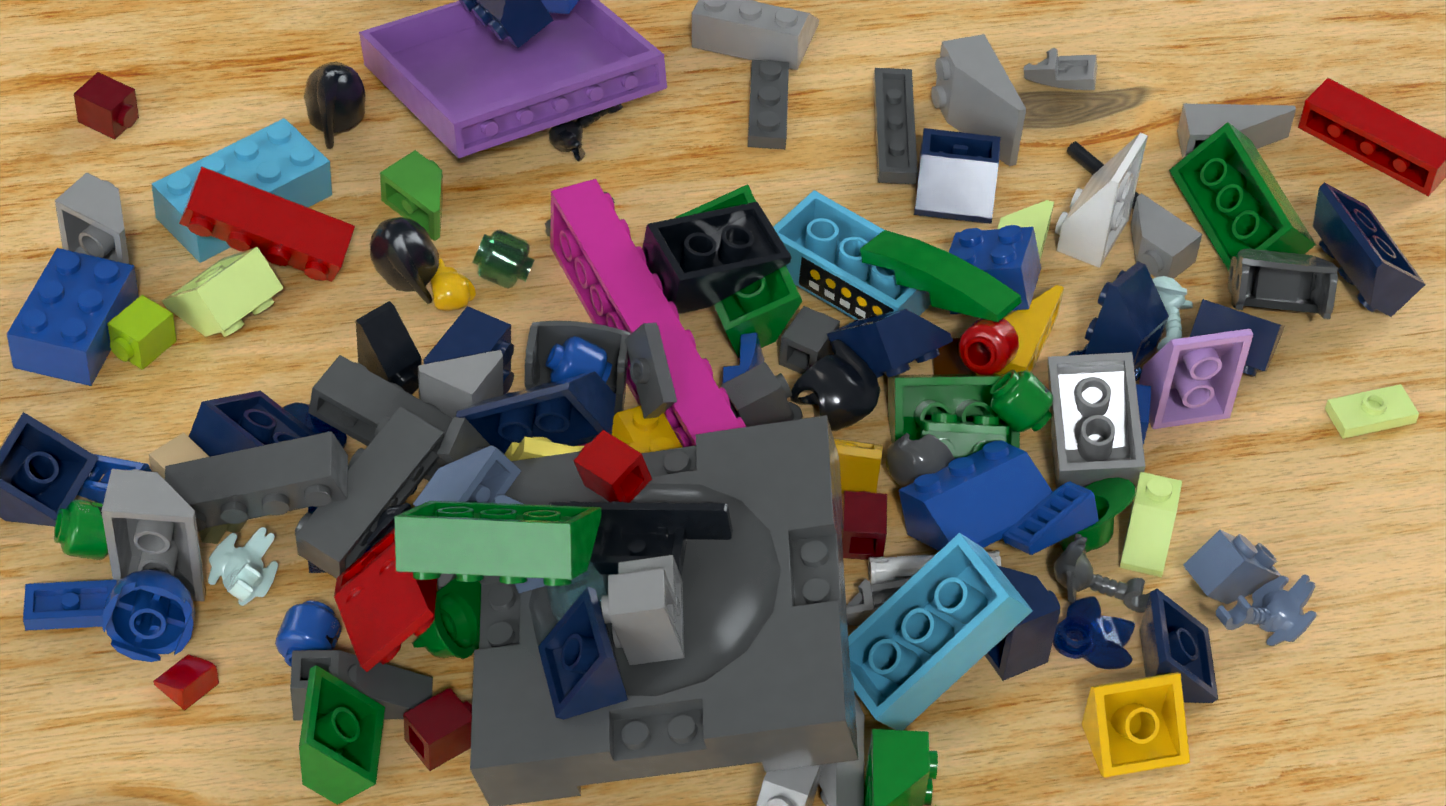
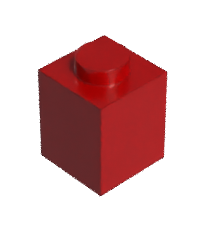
[573,430,652,503]

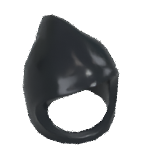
[304,62,366,149]
[370,217,439,304]
[790,339,881,431]

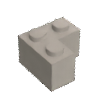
[601,555,685,665]

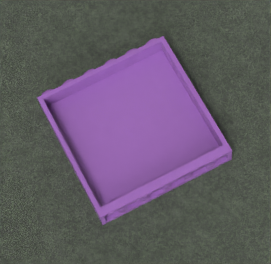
[359,0,667,159]

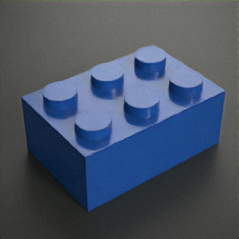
[7,248,139,386]

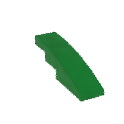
[860,230,1022,322]

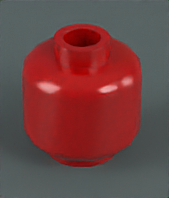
[959,318,1019,375]

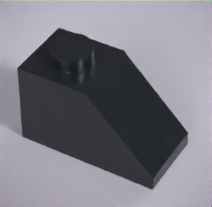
[356,301,422,395]

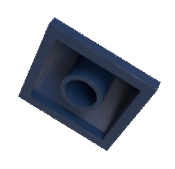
[538,587,628,720]
[1140,589,1219,703]

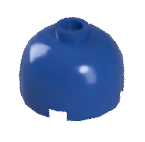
[101,569,195,662]

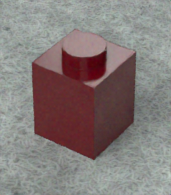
[74,72,139,140]
[841,491,887,560]
[403,688,472,771]

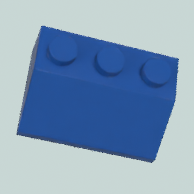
[899,440,1053,551]

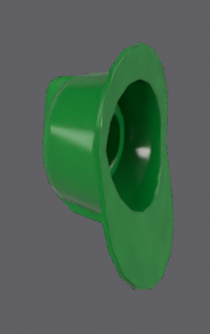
[1059,477,1136,553]
[412,578,481,659]

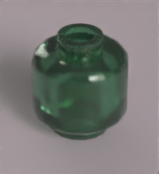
[472,229,535,289]

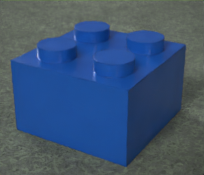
[949,225,1041,314]

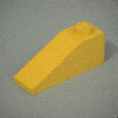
[976,285,1064,374]

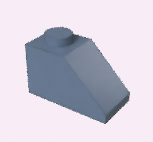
[413,445,521,507]

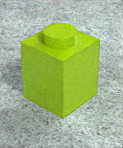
[107,295,176,370]

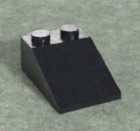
[642,202,791,314]

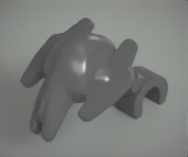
[1053,533,1149,612]

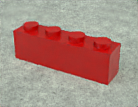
[1298,78,1446,197]
[179,167,355,282]

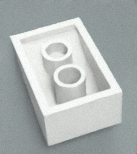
[1055,133,1148,268]

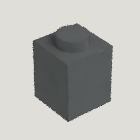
[779,306,840,374]
[721,362,792,427]

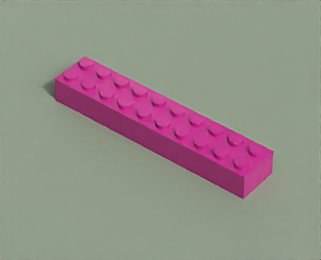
[550,179,746,447]

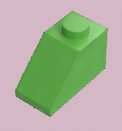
[380,150,443,241]

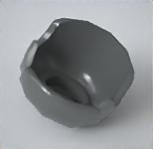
[886,433,955,488]

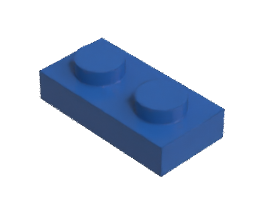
[23,579,117,631]

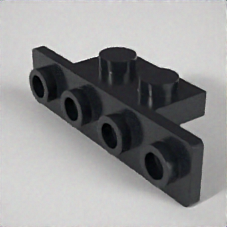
[548,501,733,575]

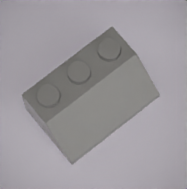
[692,0,819,70]
[101,469,206,602]

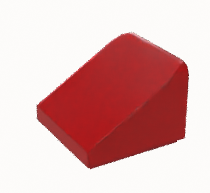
[153,655,219,711]

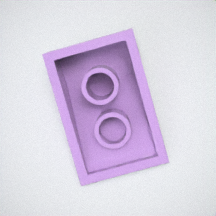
[1139,329,1253,429]

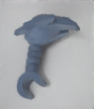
[1216,574,1317,646]

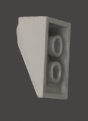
[931,34,1026,166]
[1048,352,1146,489]

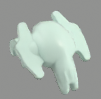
[1152,276,1193,351]
[208,527,278,606]

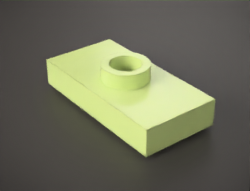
[1325,384,1419,439]

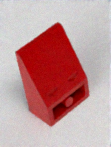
[334,528,438,672]

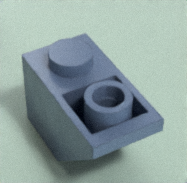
[1183,530,1281,604]

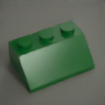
[888,374,1020,449]

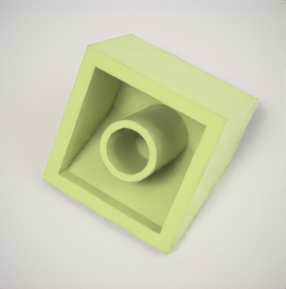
[162,247,283,337]

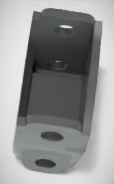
[1228,248,1338,319]
[525,321,630,415]

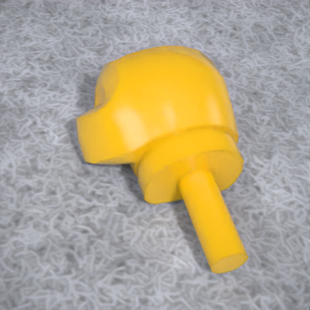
[430,258,476,311]

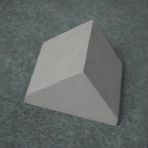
[418,350,503,418]

